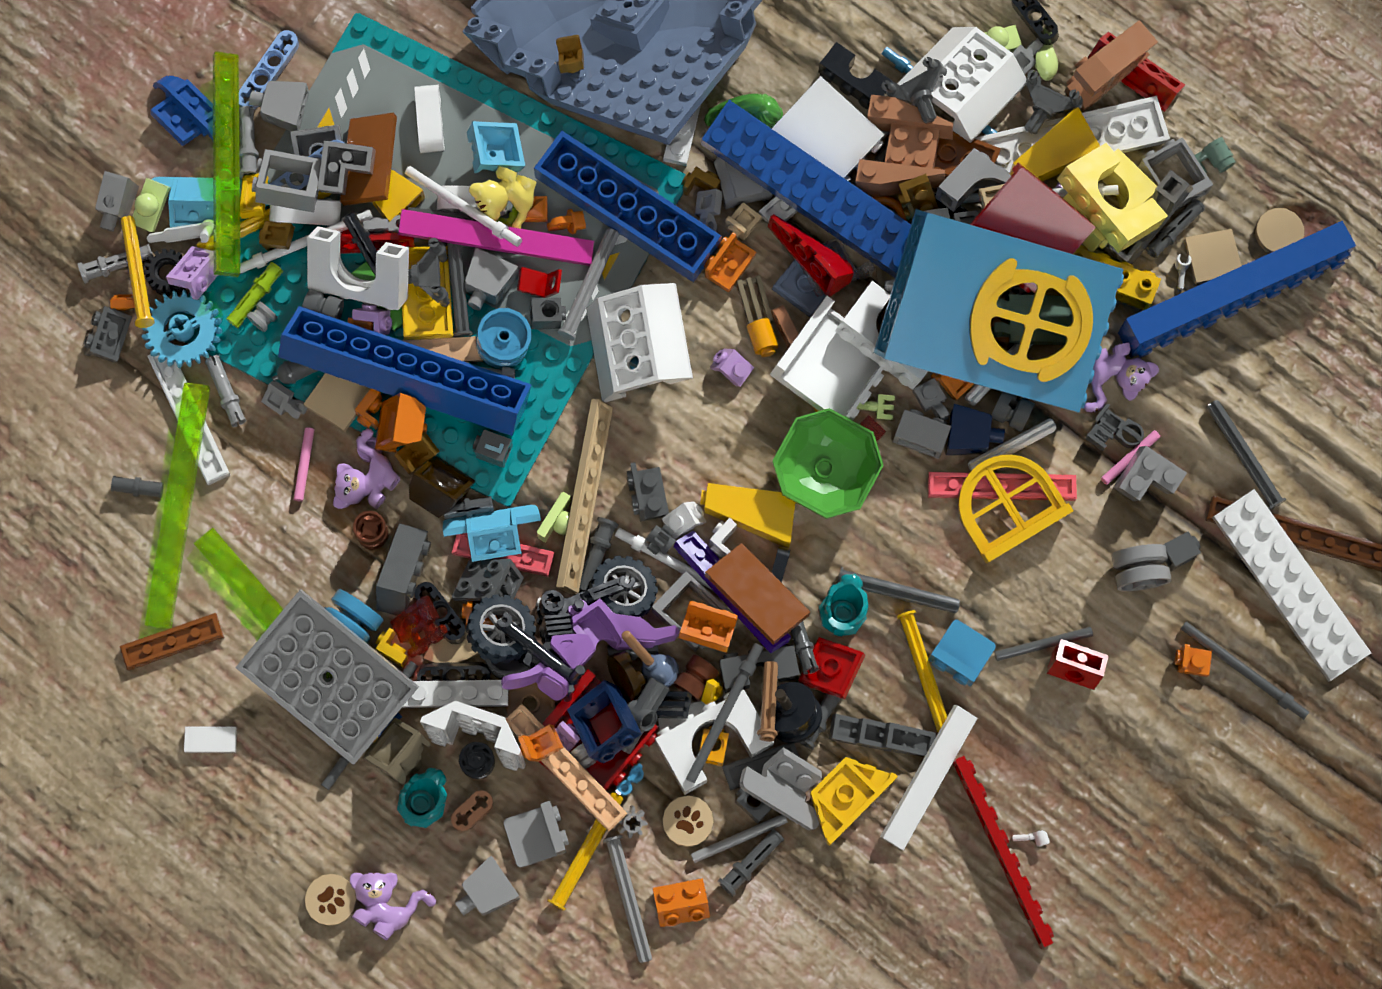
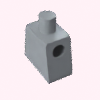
[249,81,309,131]
[95,171,139,232]
[465,248,518,310]
[455,856,520,916]

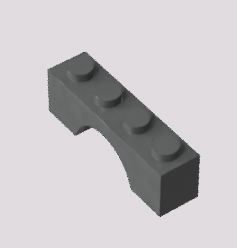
[1109,170,1194,265]

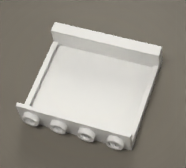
[772,76,884,181]
[770,296,884,421]

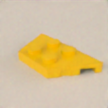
[810,757,898,846]

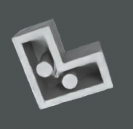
[318,141,376,195]
[1113,446,1187,501]

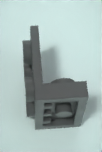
[627,462,669,522]
[452,559,524,617]

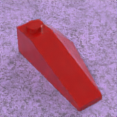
[768,214,854,297]

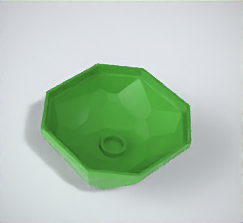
[772,408,884,519]

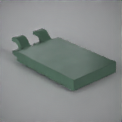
[991,295,1073,345]

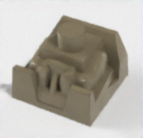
[363,718,431,785]

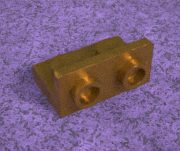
[898,174,938,222]

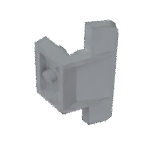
[740,747,822,830]

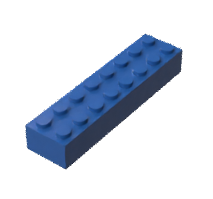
[534,131,721,283]

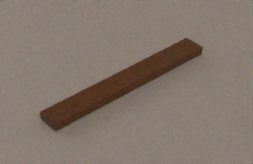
[1206,496,1382,572]

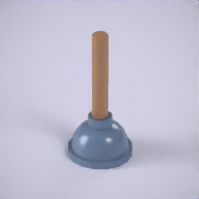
[621,630,679,687]

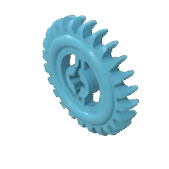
[141,289,223,368]

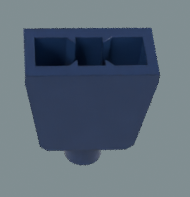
[946,404,1005,455]

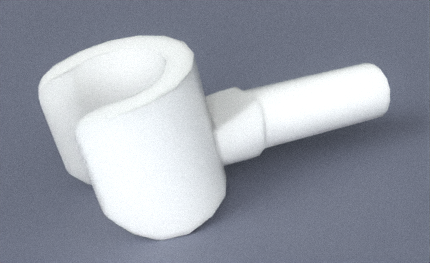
[1175,254,1192,290]
[1013,830,1049,847]

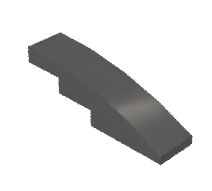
[829,714,936,757]

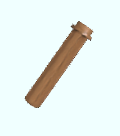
[757,661,778,742]

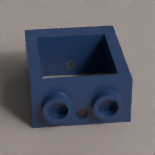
[567,680,642,763]

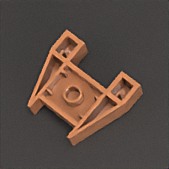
[1064,20,1158,113]
[855,95,953,197]

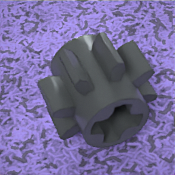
[645,524,676,555]

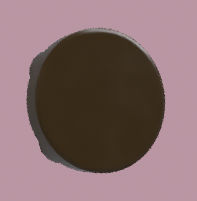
[607,650,646,701]

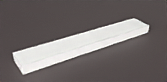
[147,354,230,485]
[880,705,977,850]

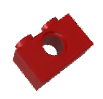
[1047,639,1108,690]

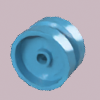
[476,308,531,369]
[325,589,384,644]

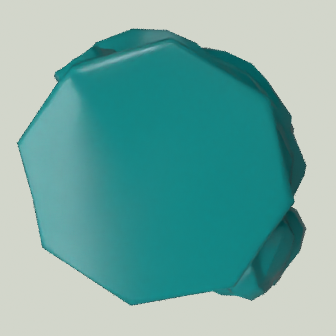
[819,574,869,637]
[397,768,447,828]

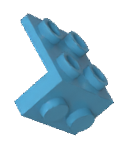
[928,620,996,687]

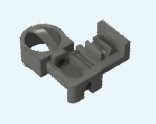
[1085,404,1144,451]

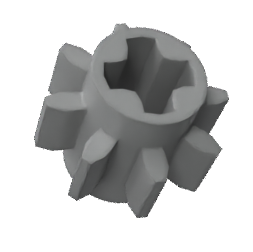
[618,805,648,838]

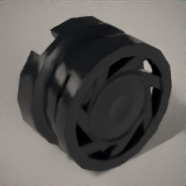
[459,742,495,779]

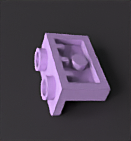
[166,246,222,300]

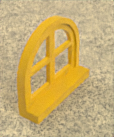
[958,455,1074,564]

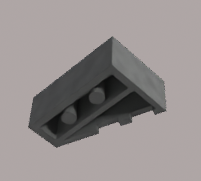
[376,524,431,618]

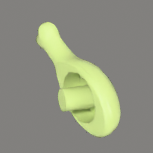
[1035,27,1058,81]

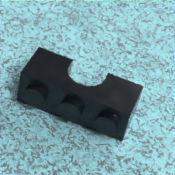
[818,42,893,110]

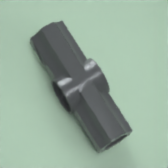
[618,677,670,754]

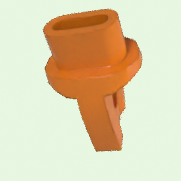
[547,209,586,234]

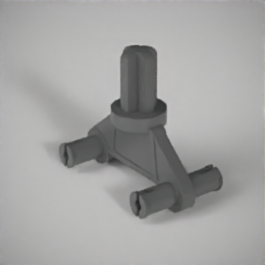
[881,57,947,123]
[1025,70,1083,134]
[408,238,450,307]

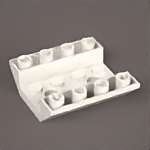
[897,27,1026,143]
[586,283,693,402]
[420,701,526,771]

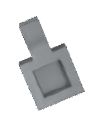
[1012,38,1043,75]
[695,189,722,232]
[363,215,400,234]
[913,378,949,421]
[261,381,307,419]

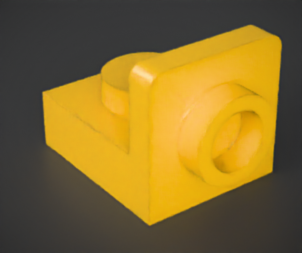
[376,628,409,668]

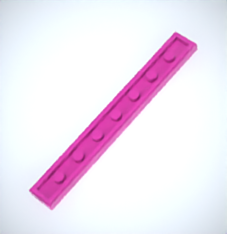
[398,209,594,266]

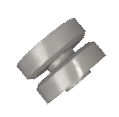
[1111,544,1172,591]

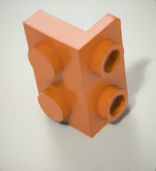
[704,232,757,293]
[678,601,738,653]
[653,878,710,927]

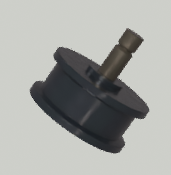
[775,682,822,743]

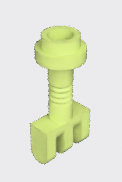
[856,394,895,420]

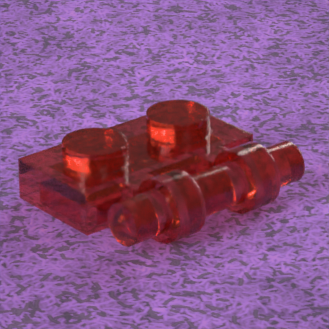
[390,596,448,658]

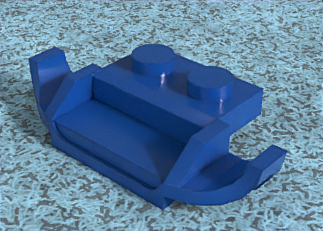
[150,76,226,149]

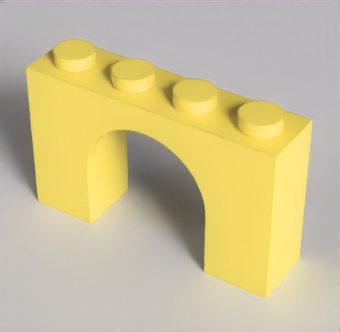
[1057,143,1168,253]
[1063,148,1157,253]

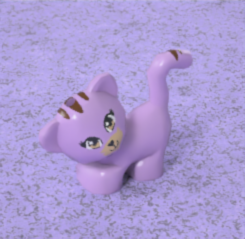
[1084,342,1159,412]
[333,428,401,509]
[350,872,436,940]

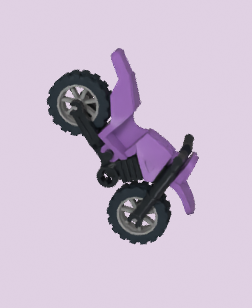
[466,556,679,702]

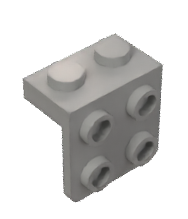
[504,801,569,868]

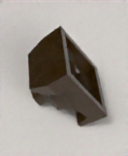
[409,455,475,518]

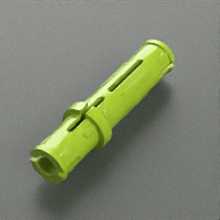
[226,262,283,329]

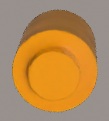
[746,318,778,357]

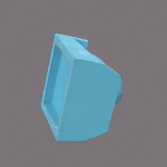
[467,121,525,173]

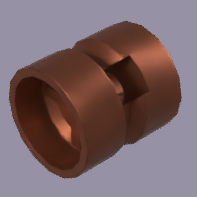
[353,511,389,550]
[673,654,719,702]

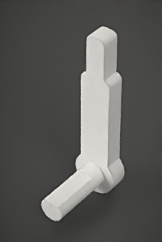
[147,219,218,243]

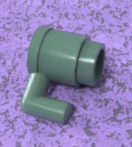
[1194,137,1236,173]

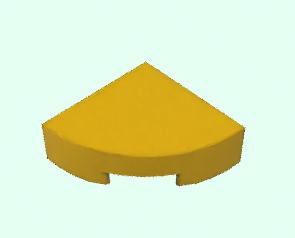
[701,679,723,705]

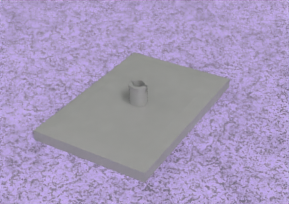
[235,589,419,765]

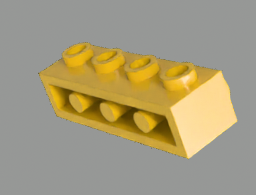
[1073,245,1161,310]

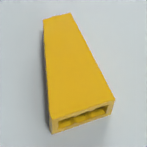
[1009,107,1100,182]
[700,483,795,548]

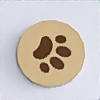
[663,796,713,847]
[305,874,357,926]

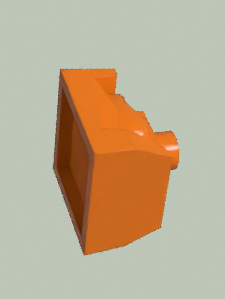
[375,393,427,453]

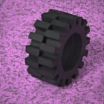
[144,249,185,296]

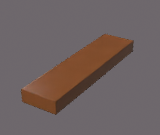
[120,613,225,671]

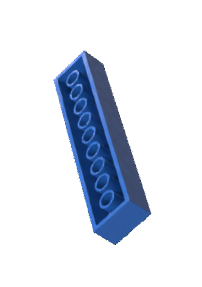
[701,100,911,278]
[1118,221,1356,358]
[278,306,532,436]

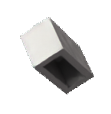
[893,409,951,459]

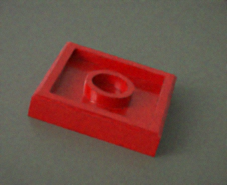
[798,637,865,700]

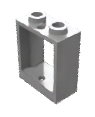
[1138,138,1213,211]
[252,149,322,213]
[652,571,730,652]

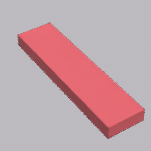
[452,533,555,577]

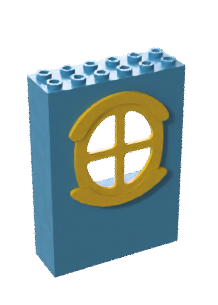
[873,209,1124,412]

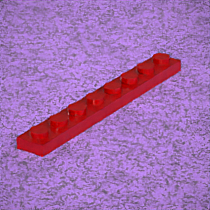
[952,756,1054,949]

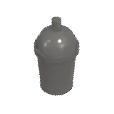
[272,361,318,384]

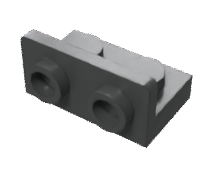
[83,306,132,363]

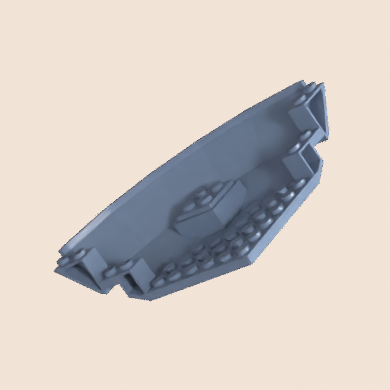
[462,0,762,145]

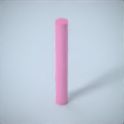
[293,428,314,501]
[1101,430,1160,485]

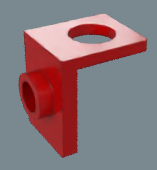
[517,267,562,298]

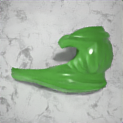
[704,94,783,129]

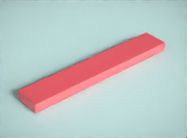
[928,472,1077,501]

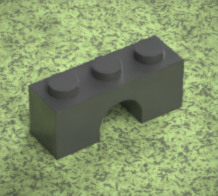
[719,643,800,693]

